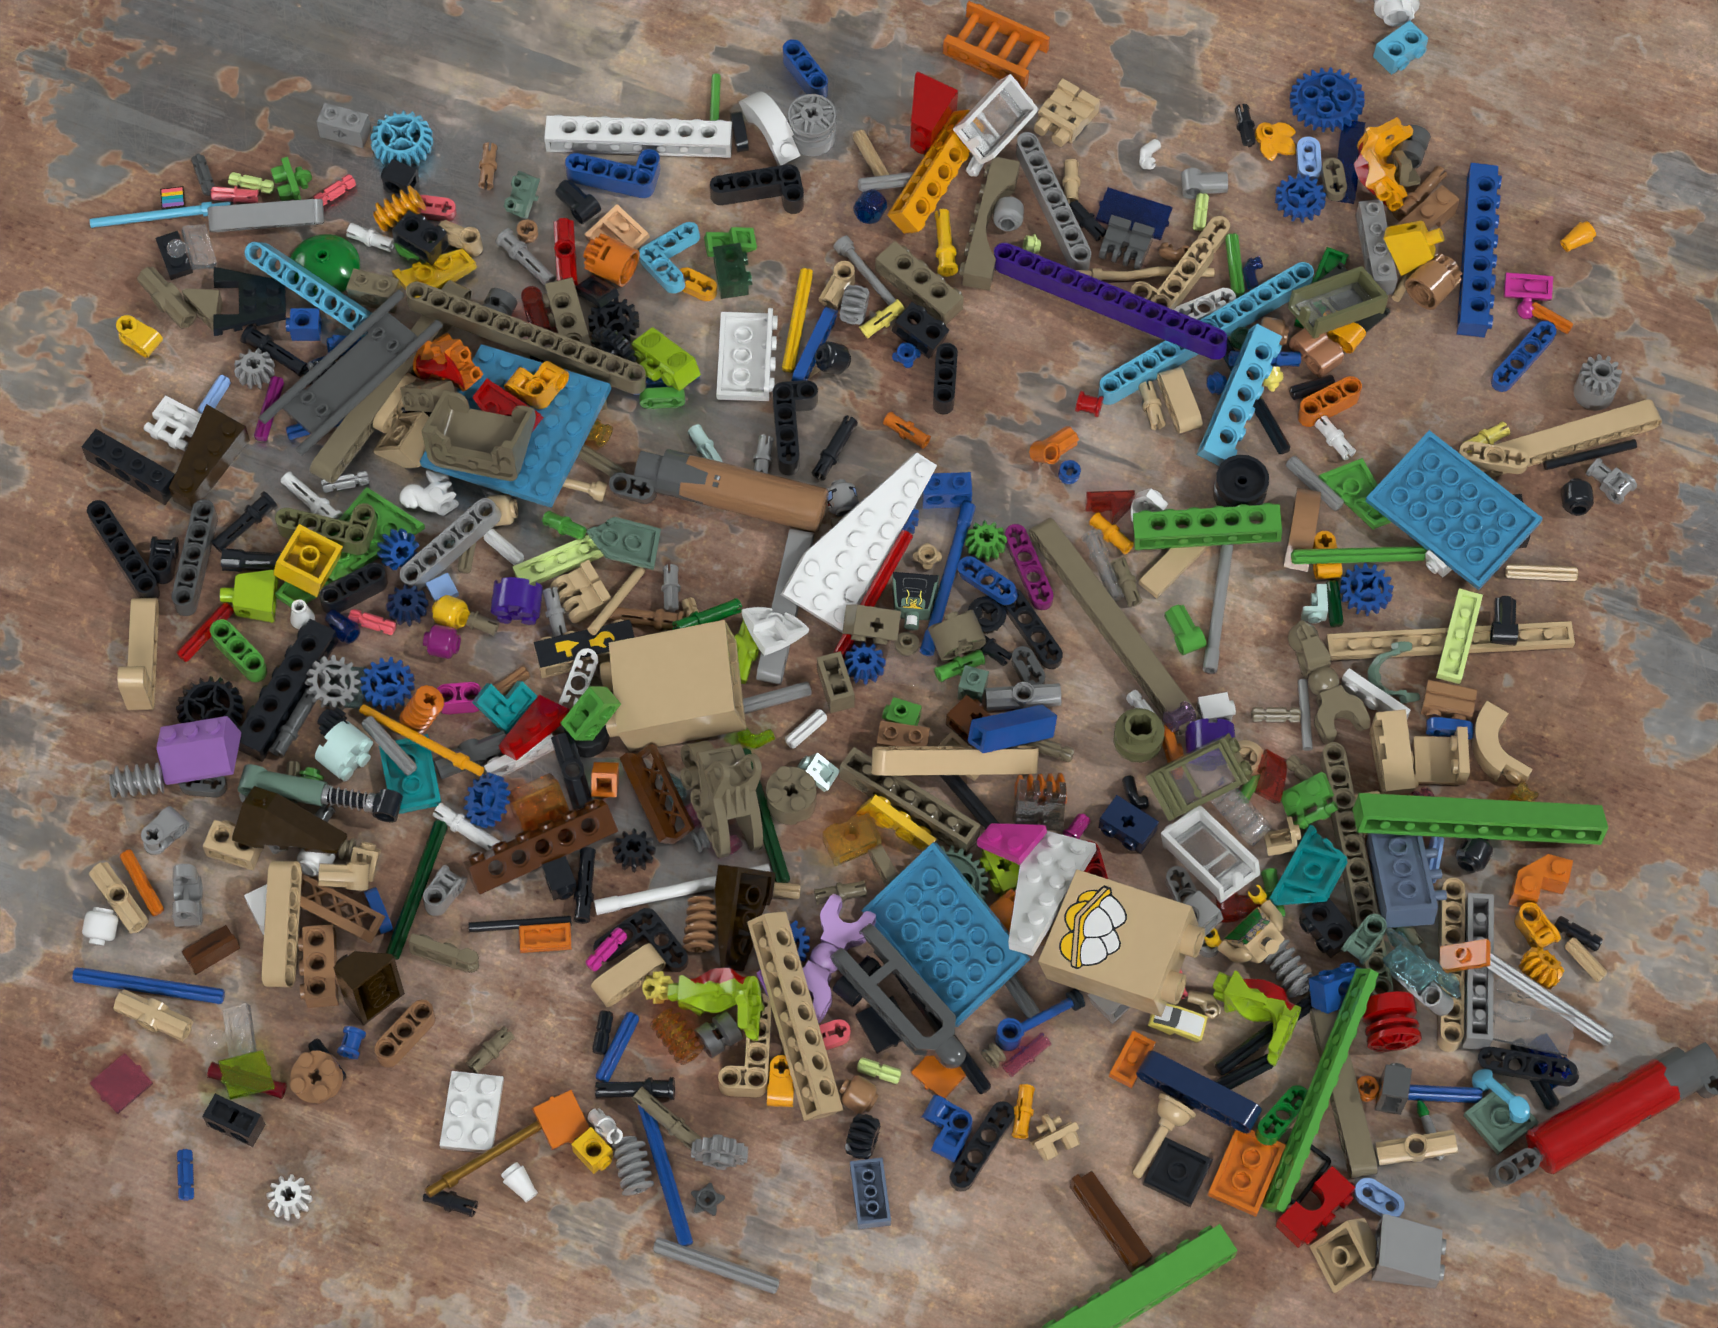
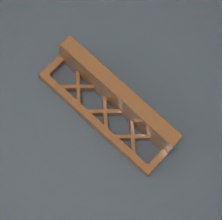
[300,874,386,944]

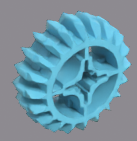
[370,110,434,166]

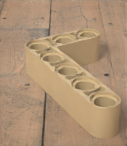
[117,598,159,710]

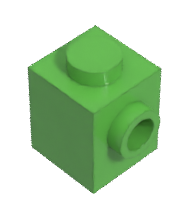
[882,697,922,726]

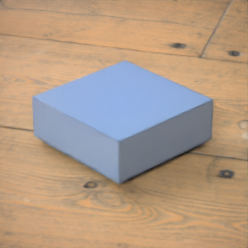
[426,573,459,602]

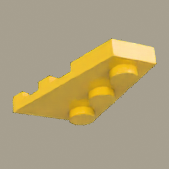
[856,794,936,851]

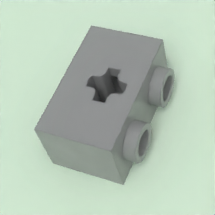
[317,103,371,148]

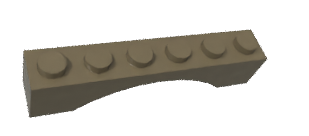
[959,157,1020,291]

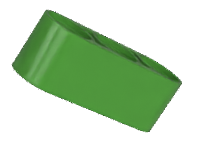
[210,619,267,682]

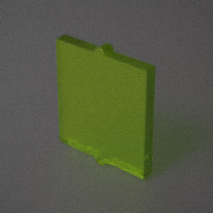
[218,1050,275,1099]

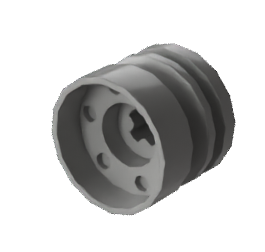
[788,94,836,157]

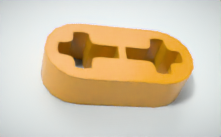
[679,267,717,301]

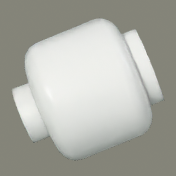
[297,848,335,877]
[82,907,118,946]

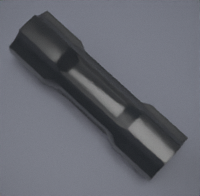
[221,548,282,572]

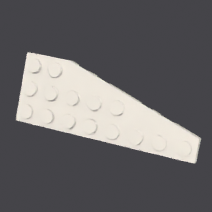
[780,453,937,633]

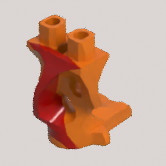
[413,333,483,392]

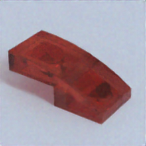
[1255,749,1287,804]

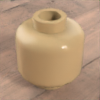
[483,494,518,526]

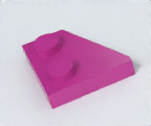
[977,823,1047,865]

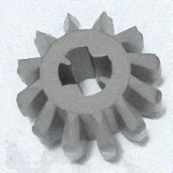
[840,285,870,325]
[234,348,275,389]

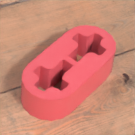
[420,195,456,221]
[819,1019,851,1051]

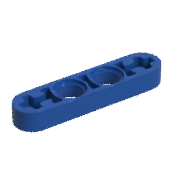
[791,306,838,381]
[1491,321,1556,392]

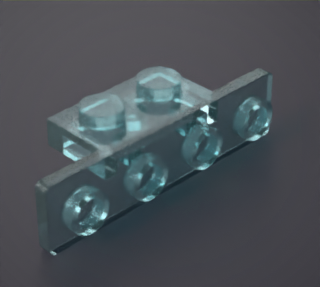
[1383,927,1461,999]

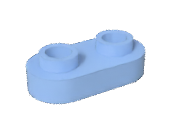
[1296,137,1322,181]
[1354,1178,1404,1217]

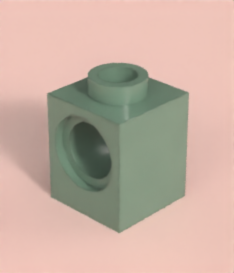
[957,665,989,704]

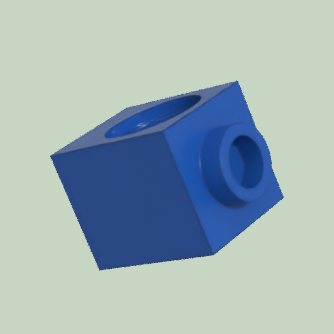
[286,308,322,341]

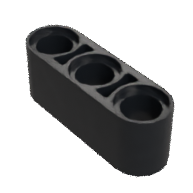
[933,343,958,415]
[319,562,388,615]

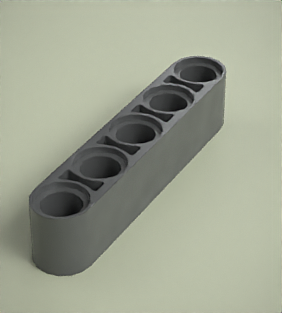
[172,499,218,616]

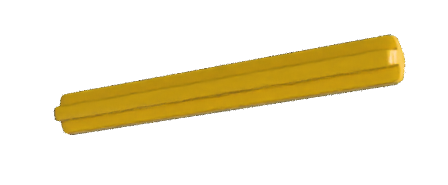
[782,268,813,373]

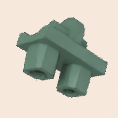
[504,171,540,219]

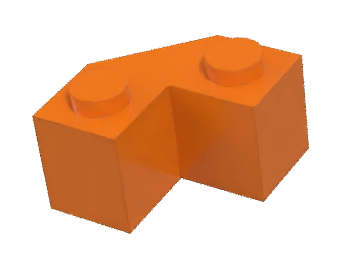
[1508,854,1573,907]

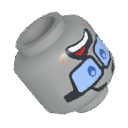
[827,479,859,517]

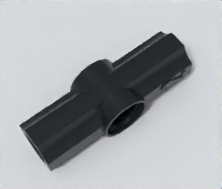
[551,732,593,810]

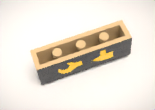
[534,619,635,678]

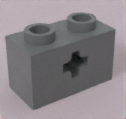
[1375,1063,1412,1115]

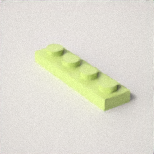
[512,535,604,586]
[1436,589,1483,684]

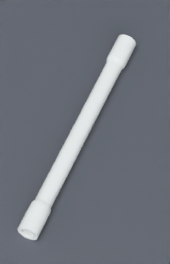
[594,864,771,915]

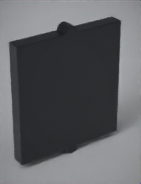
[855,996,903,1054]

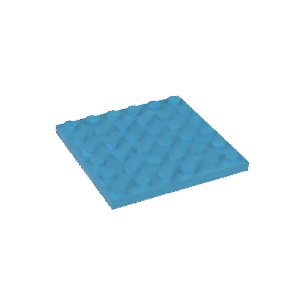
[420,344,612,508]

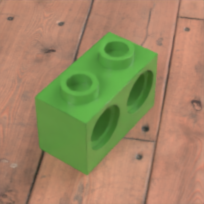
[561,686,621,741]

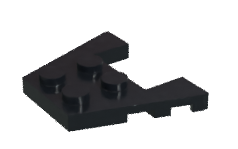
[213,267,286,336]

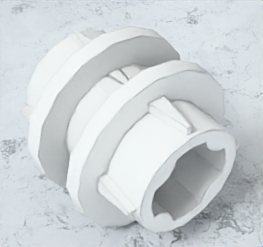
[1374,0,1420,27]

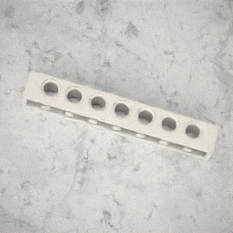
[544,115,733,158]

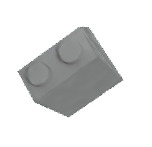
[1372,1214,1446,1288]

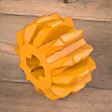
[1519,947,1564,990]

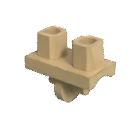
[1029,1114,1080,1161]

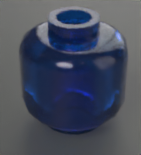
[853,189,887,224]

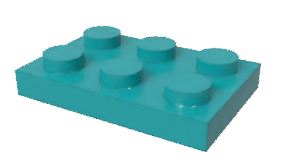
[379,734,441,814]

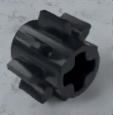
[317,707,347,736]

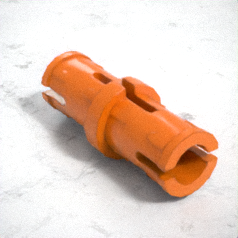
[883,412,931,449]

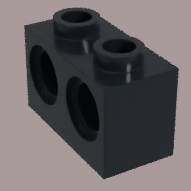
[392,210,449,265]
[891,302,950,359]
[1299,898,1356,958]
[202,1093,266,1147]

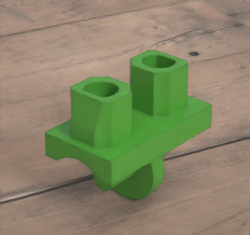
[271,157,312,201]

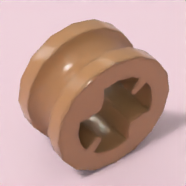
[517,219,538,243]

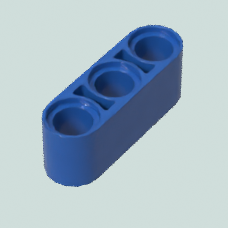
[783,39,828,98]

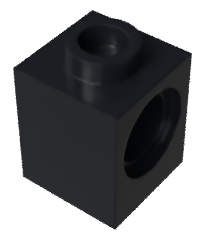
[381,159,419,196]
[542,856,577,900]

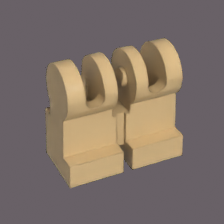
[551,559,611,623]

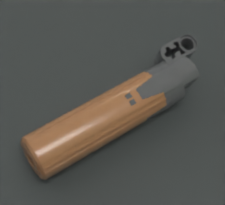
[609,449,829,533]

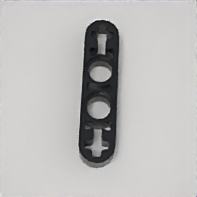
[1002,588,1063,669]
[1478,1047,1579,1087]
[950,1101,1014,1192]

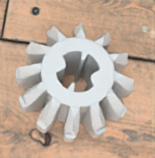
[267,1174,312,1221]

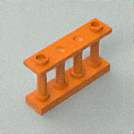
[943,1,1050,90]

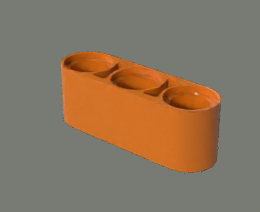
[1298,376,1362,427]

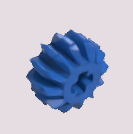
[377,528,419,570]
[844,642,886,686]

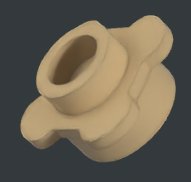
[913,543,942,570]

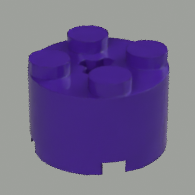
[491,577,543,625]
[1185,718,1236,771]

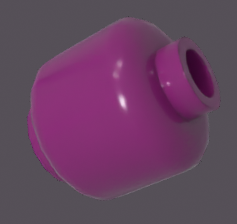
[423,625,461,659]

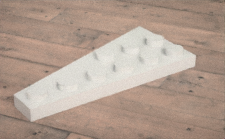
[1008,831,1096,956]

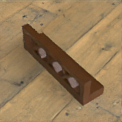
[620,743,695,845]
[1070,1171,1153,1273]

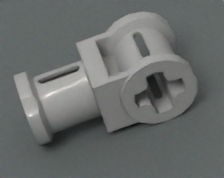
[1586,458,1637,504]

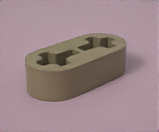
[1321,158,1347,201]
[868,844,898,886]

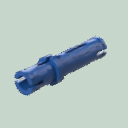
[1228,351,1301,367]

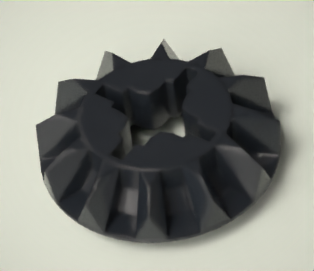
[968,596,1006,634]

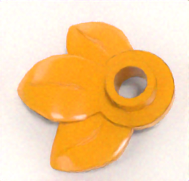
[1255,122,1296,161]

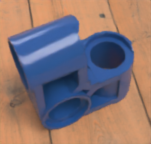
[921,1095,972,1163]

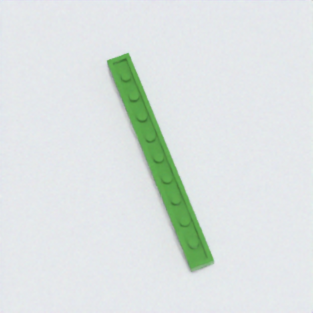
[1262,968,1379,1213]

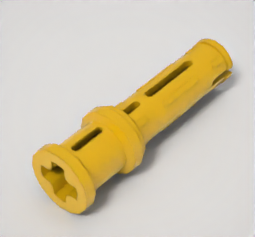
[934,209,958,277]

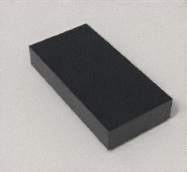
[575,275,619,308]

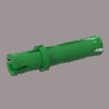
[672,598,742,630]

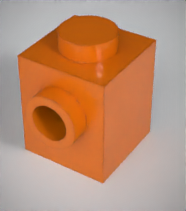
[591,762,619,798]

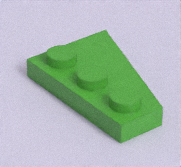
[1319,458,1391,530]

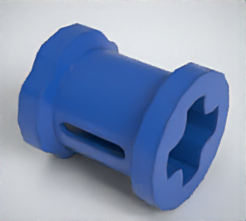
[337,1026,366,1059]

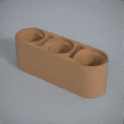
[374,999,436,1068]

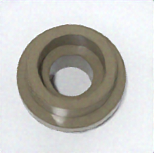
[894,632,919,656]

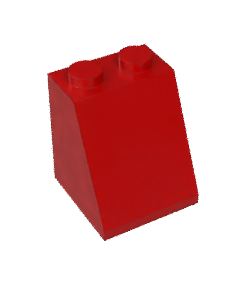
[910,71,958,155]

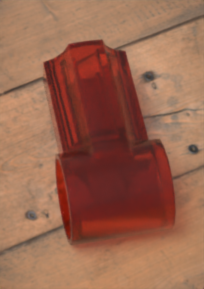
[521,286,551,331]
[1216,892,1267,923]

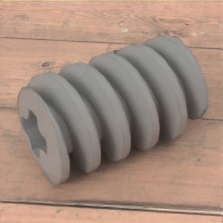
[109,762,164,798]
[1264,939,1313,998]
[612,1136,654,1196]

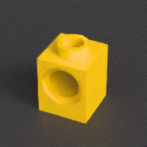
[571,1127,613,1174]

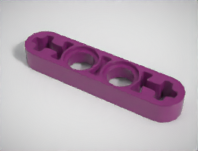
[1005,524,1054,610]

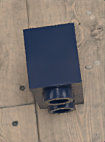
[1098,795,1159,854]

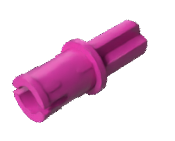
[1062,813,1090,839]

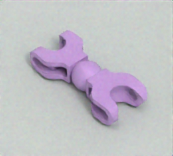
[803,894,876,1023]

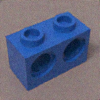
[922,472,972,509]

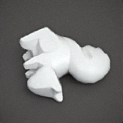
[399,470,459,516]

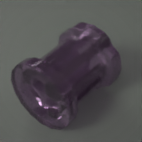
[1163,701,1196,732]

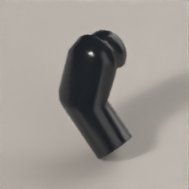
[1122,775,1149,810]

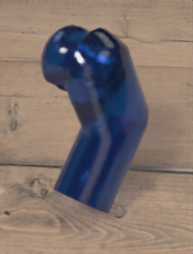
[1243,257,1263,290]

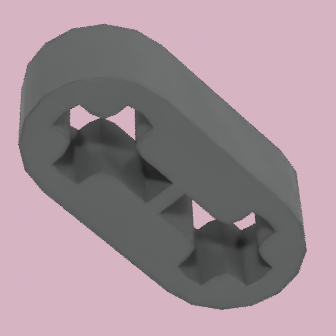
[1011,646,1046,685]
[178,776,227,798]

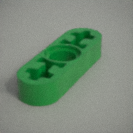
[1255,1085,1308,1145]

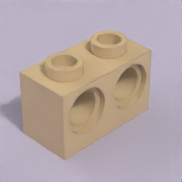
[203,820,263,871]

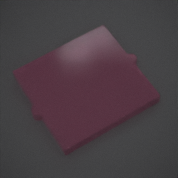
[90,1053,153,1114]

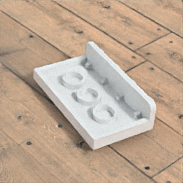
[716,308,778,401]

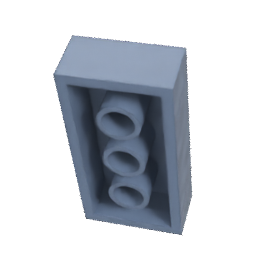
[850,1157,891,1229]

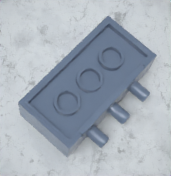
[1366,833,1447,928]

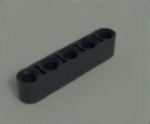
[87,500,160,599]

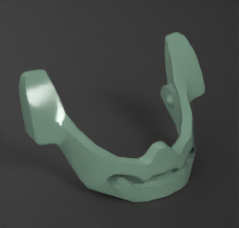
[1368,641,1420,704]

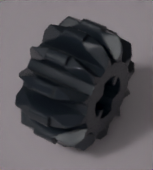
[612,828,656,873]
[845,1113,881,1159]

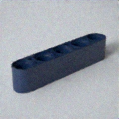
[1136,1051,1262,1134]

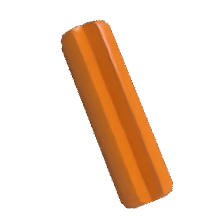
[1532,302,1573,334]

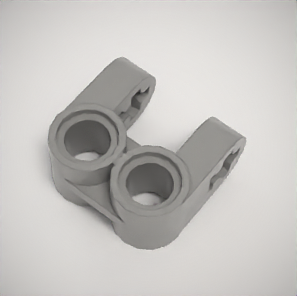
[172,864,203,927]

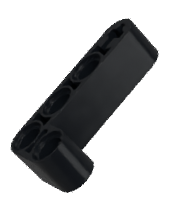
[710,164,804,214]
[773,380,818,476]

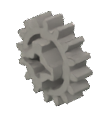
[305,655,361,710]
[691,1134,748,1170]

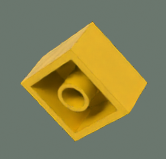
[273,524,343,597]

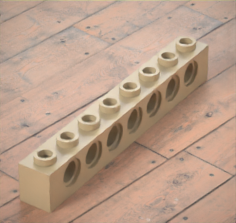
[747,911,843,1121]

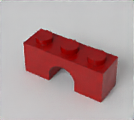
[1275,1166,1356,1248]

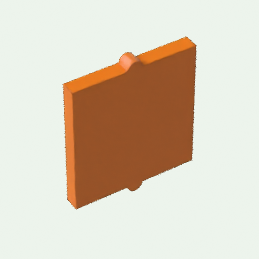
[911,1055,966,1098]
[532,1090,590,1150]

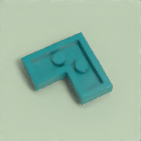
[472,681,538,735]

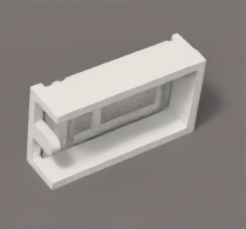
[953,74,1039,165]
[1161,805,1260,903]

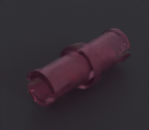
[1002,1032,1052,1078]

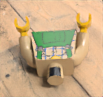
[1204,885,1285,963]

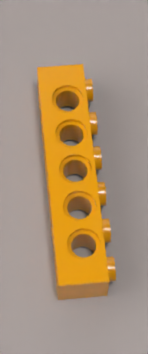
[887,109,985,234]

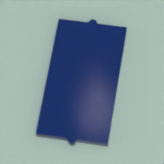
[1096,187,1173,240]

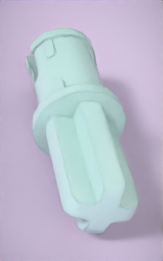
[687,424,722,462]

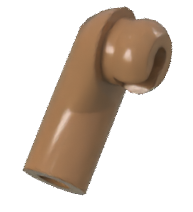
[1159,242,1189,263]

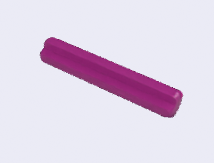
[254,376,284,442]

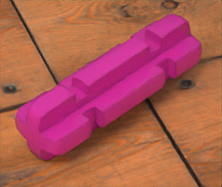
[586,927,627,972]

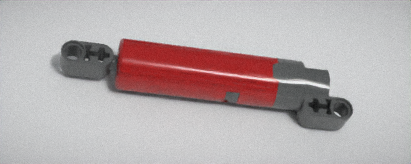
[1488,1042,1718,1188]

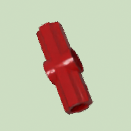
[553,218,578,286]

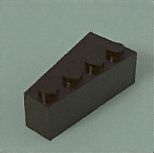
[169,404,250,512]

